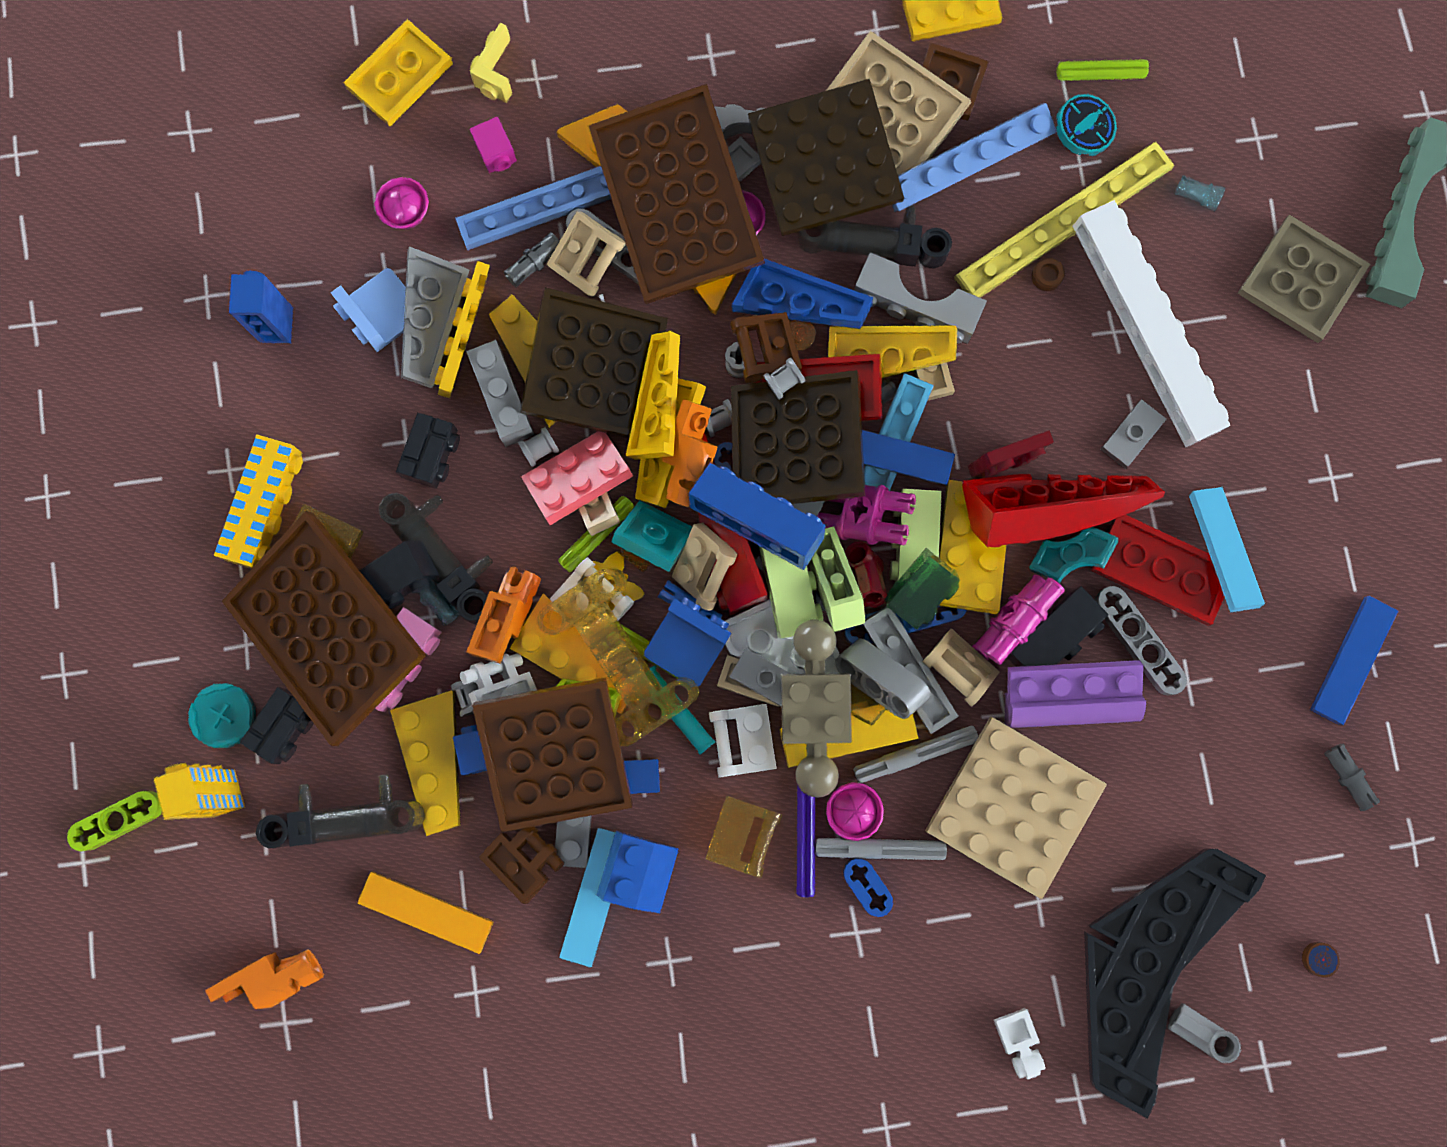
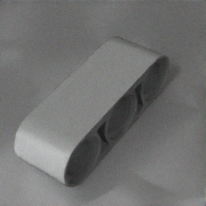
[835,639,930,719]

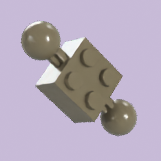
[781,619,852,798]

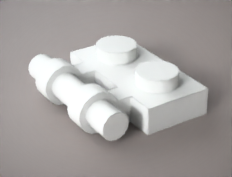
[460,653,537,705]

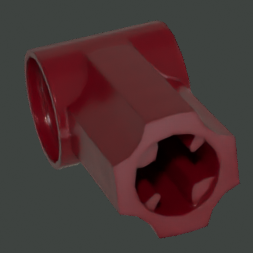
[845,541,888,608]

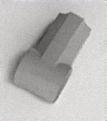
[1167,1003,1241,1063]

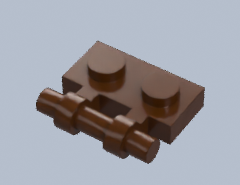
[479,826,565,904]

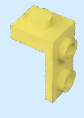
[470,23,512,103]

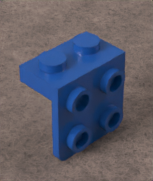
[644,597,732,687]

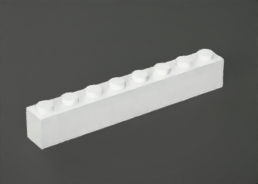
[1073,200,1230,447]

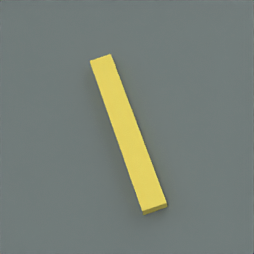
[954,142,1174,298]

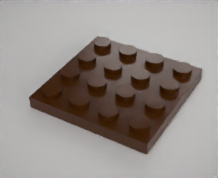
[472,677,633,832]

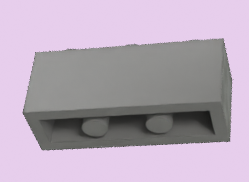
[466,340,535,447]

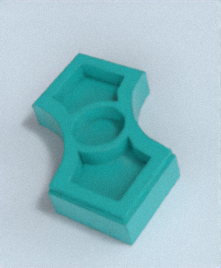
[1029,527,1119,584]

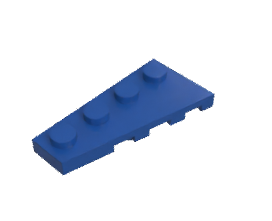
[732,259,873,329]

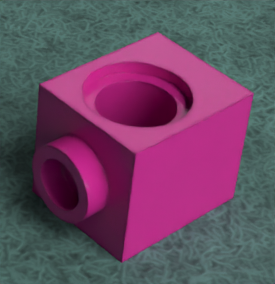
[470,116,517,174]

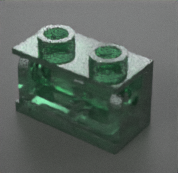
[885,548,960,630]

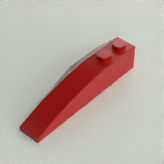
[698,433,768,616]
[962,474,1165,548]

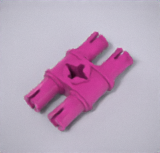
[817,485,916,546]
[972,574,1065,665]

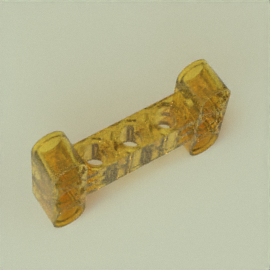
[537,568,699,746]

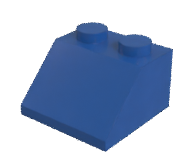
[597,831,679,913]

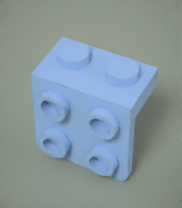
[331,268,406,352]

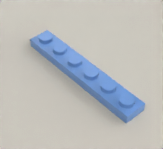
[892,103,1057,212]
[455,166,611,250]

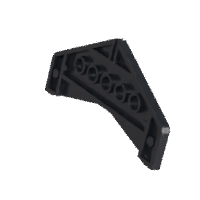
[1084,848,1267,1119]

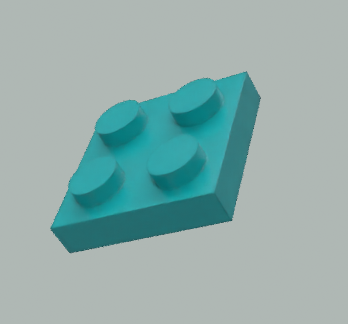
[611,500,692,572]

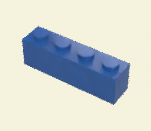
[689,463,825,570]

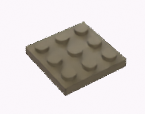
[1237,214,1370,343]

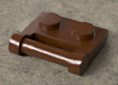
[730,312,802,383]

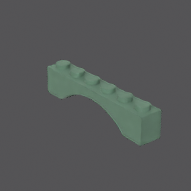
[1366,117,1447,308]

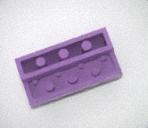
[1005,660,1146,728]

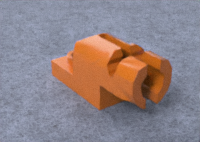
[661,399,718,507]
[467,567,541,664]
[205,949,324,1009]

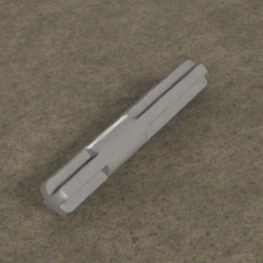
[854,726,978,783]
[815,838,947,860]

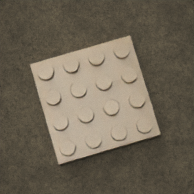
[826,31,971,175]
[925,717,1107,900]

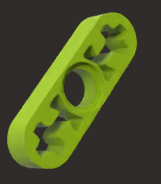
[67,791,162,851]

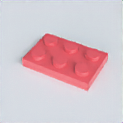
[521,431,633,525]

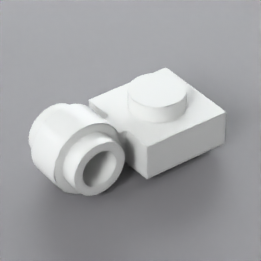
[994,1008,1045,1080]

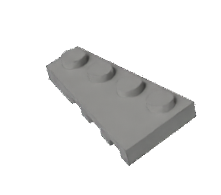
[401,247,470,388]

